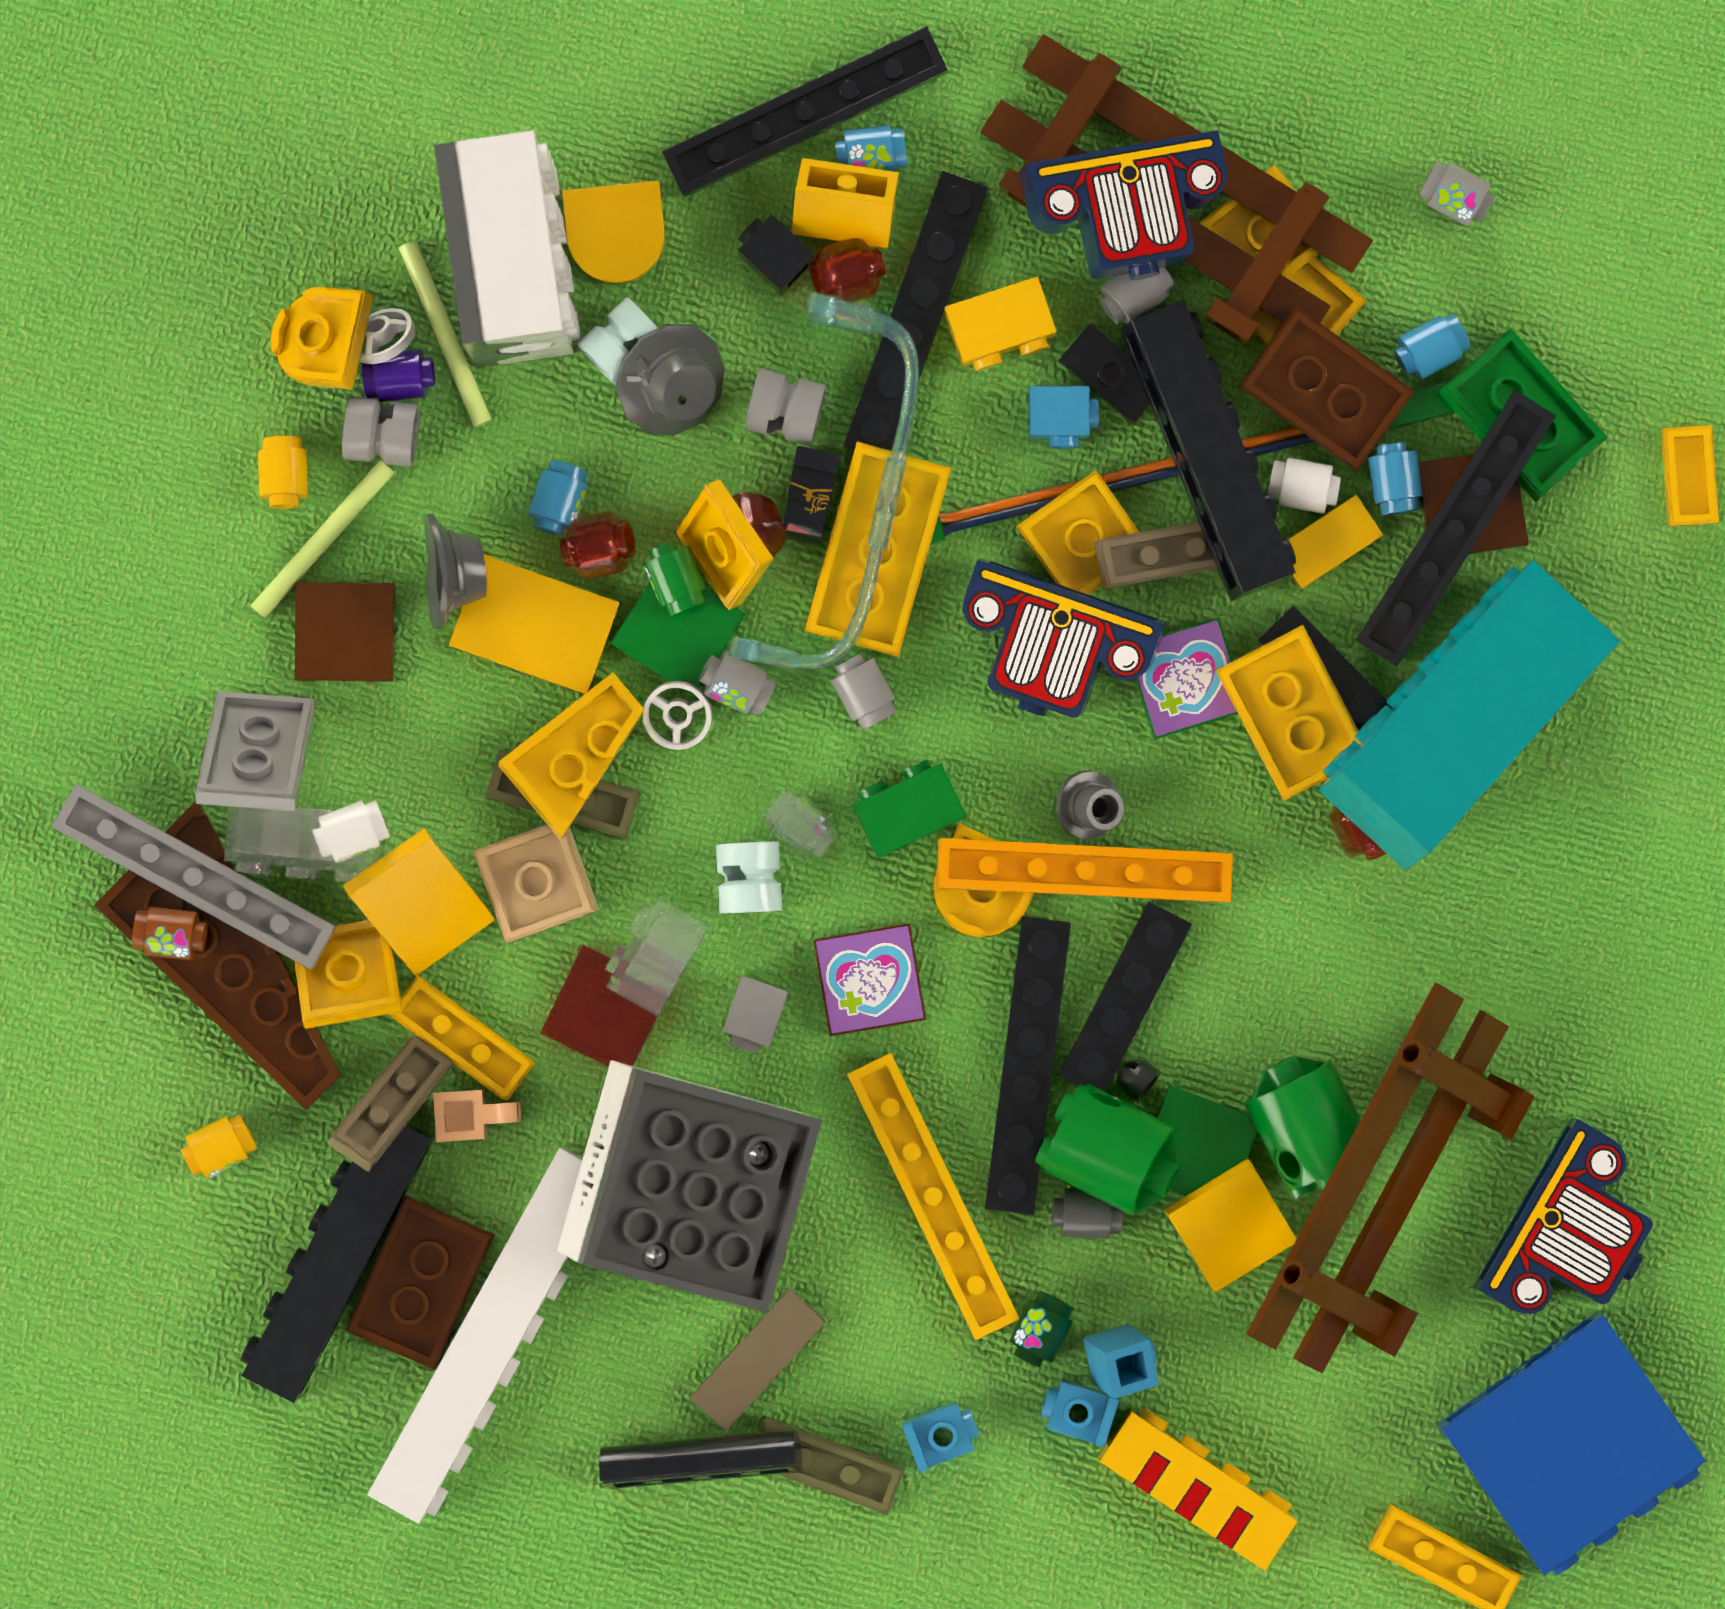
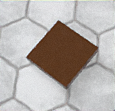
[1418,454,1529,555]
[294,582,395,682]

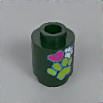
[1009,1290,1074,1368]

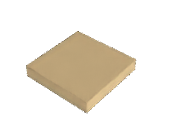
[473,824,599,943]

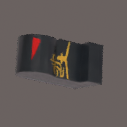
[782,446,841,544]

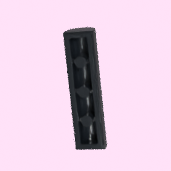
[599,1430,803,1489]

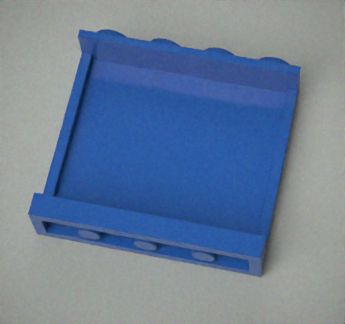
[1436,1312,1706,1575]

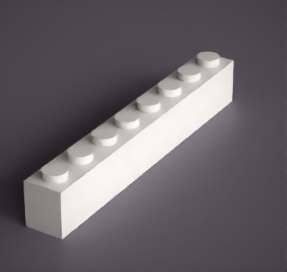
[367,1146,583,1524]

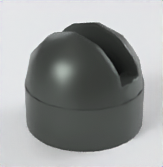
[1118,1059,1161,1103]

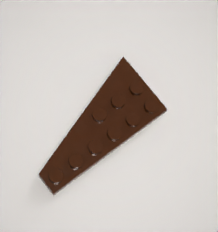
[94,801,342,1110]

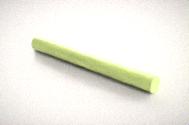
[399,241,492,428]
[250,460,395,618]

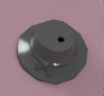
[615,324,725,436]
[424,513,487,630]

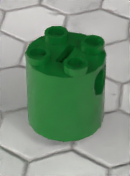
[1243,1055,1380,1200]
[1035,1084,1181,1216]

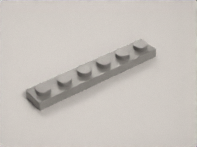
[52,784,337,970]

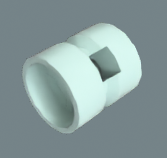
[577,297,658,386]
[716,841,782,914]

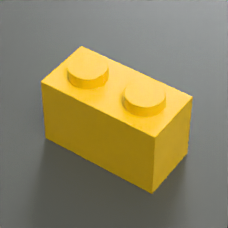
[791,158,899,248]
[944,276,1056,372]

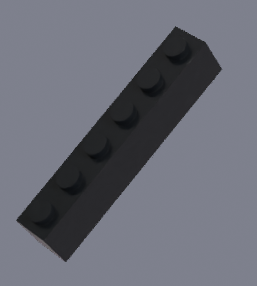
[1120,300,1296,601]
[240,1123,435,1403]

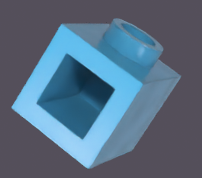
[1029,386,1099,449]
[1083,1324,1159,1399]

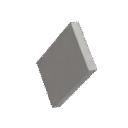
[195,691,315,812]

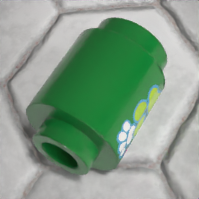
[643,540,706,616]

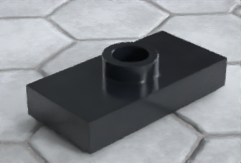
[1058,323,1150,425]

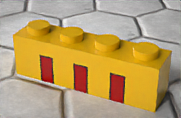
[1097,1407,1298,1571]

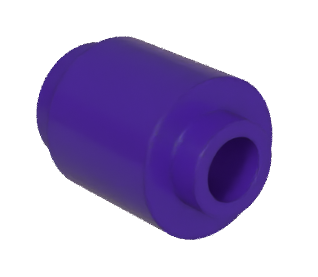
[362,349,436,402]

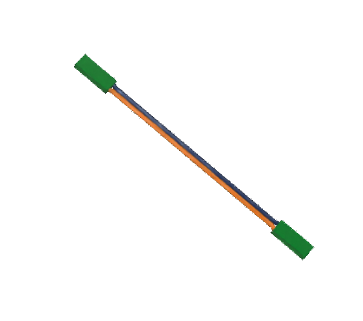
[930,381,1455,545]

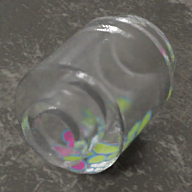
[763,789,837,860]

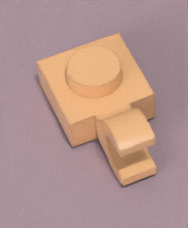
[433,1089,522,1142]

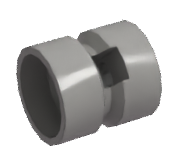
[745,368,826,446]
[342,396,420,467]

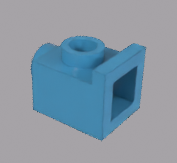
[1040,1379,1119,1447]
[901,1401,980,1472]

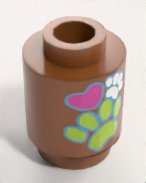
[132,907,207,961]

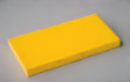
[804,441,951,657]

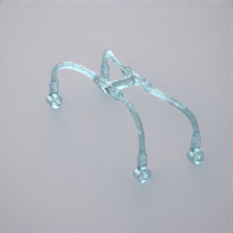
[728,293,919,670]

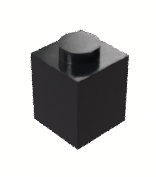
[738,214,815,296]

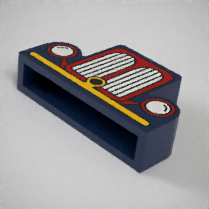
[1019,130,1227,280]
[963,558,1167,718]
[1473,1118,1653,1314]

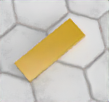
[388,975,536,1102]
[1367,1504,1522,1609]

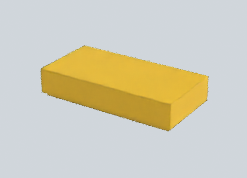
[1661,425,1719,527]
[1288,494,1383,590]

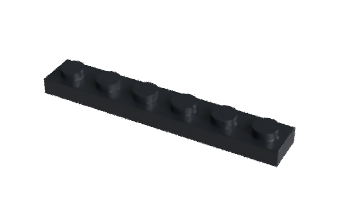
[662,26,948,198]
[843,171,988,451]
[1356,390,1557,666]
[985,916,1071,1215]

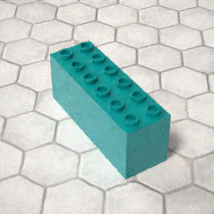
[1318,560,1620,870]

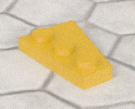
[498,672,644,840]

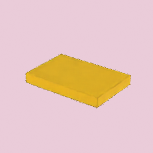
[448,555,620,694]
[1216,625,1360,801]
[343,828,495,976]

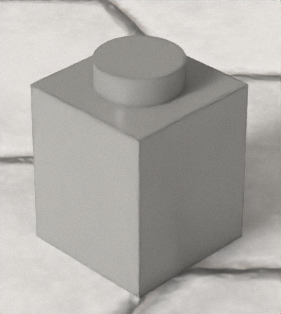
[722,976,789,1053]

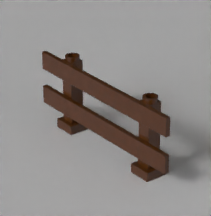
[980,34,1373,347]
[1246,982,1535,1374]

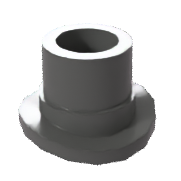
[1056,770,1124,839]

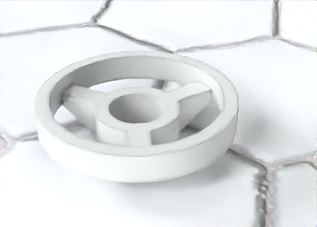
[359,308,415,364]
[643,681,712,750]

